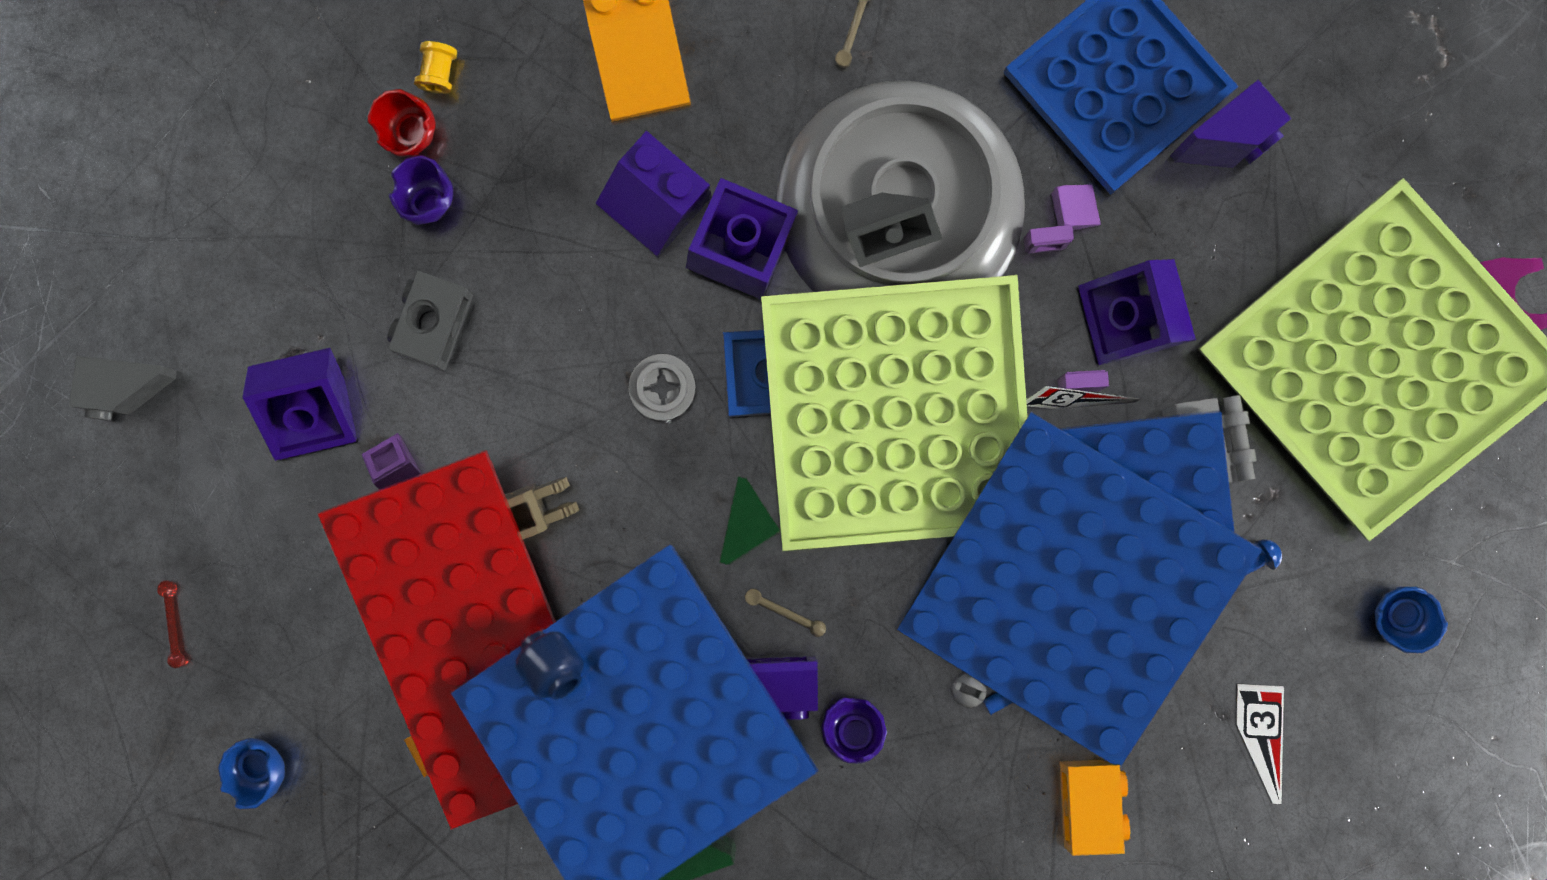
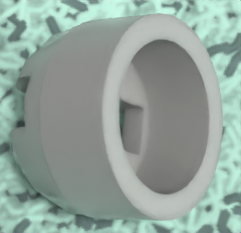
[951,673,987,708]

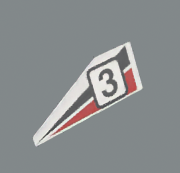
[1026,386,1140,409]
[1237,684,1284,804]

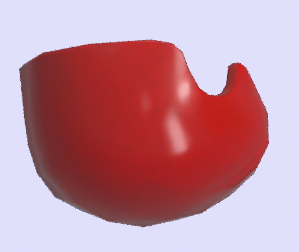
[367,89,436,157]

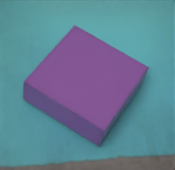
[1023,225,1074,254]
[1057,370,1109,392]

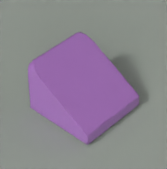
[1051,185,1100,230]
[362,433,421,489]

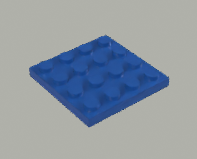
[1003,0,1239,195]
[1060,410,1235,533]

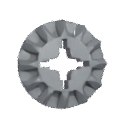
[629,354,696,421]

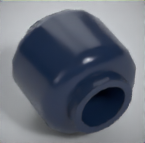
[516,631,584,700]

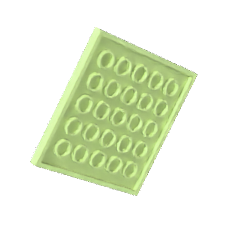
[1198,178,1547,541]
[761,275,1027,551]

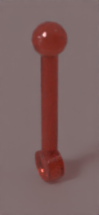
[157,581,185,668]

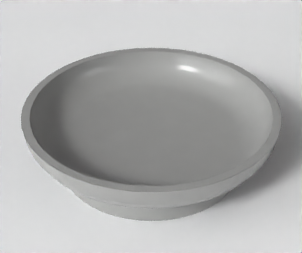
[776,80,1025,292]

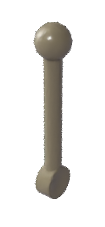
[835,0,870,68]
[745,589,826,637]

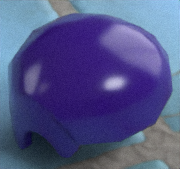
[389,155,454,225]
[821,697,887,764]

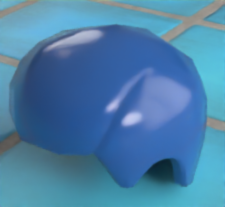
[1374,587,1448,653]
[218,738,285,809]

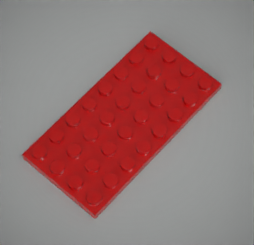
[318,449,556,829]

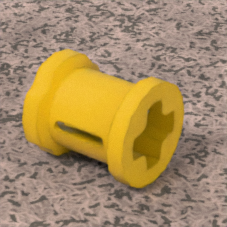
[414,41,457,94]

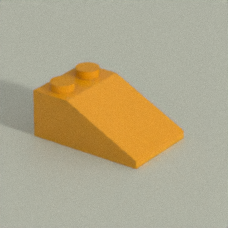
[583,0,691,122]

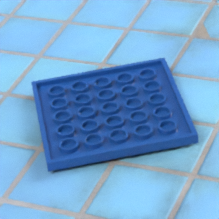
[897,412,1262,767]
[451,545,819,880]

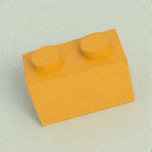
[1060,760,1130,856]

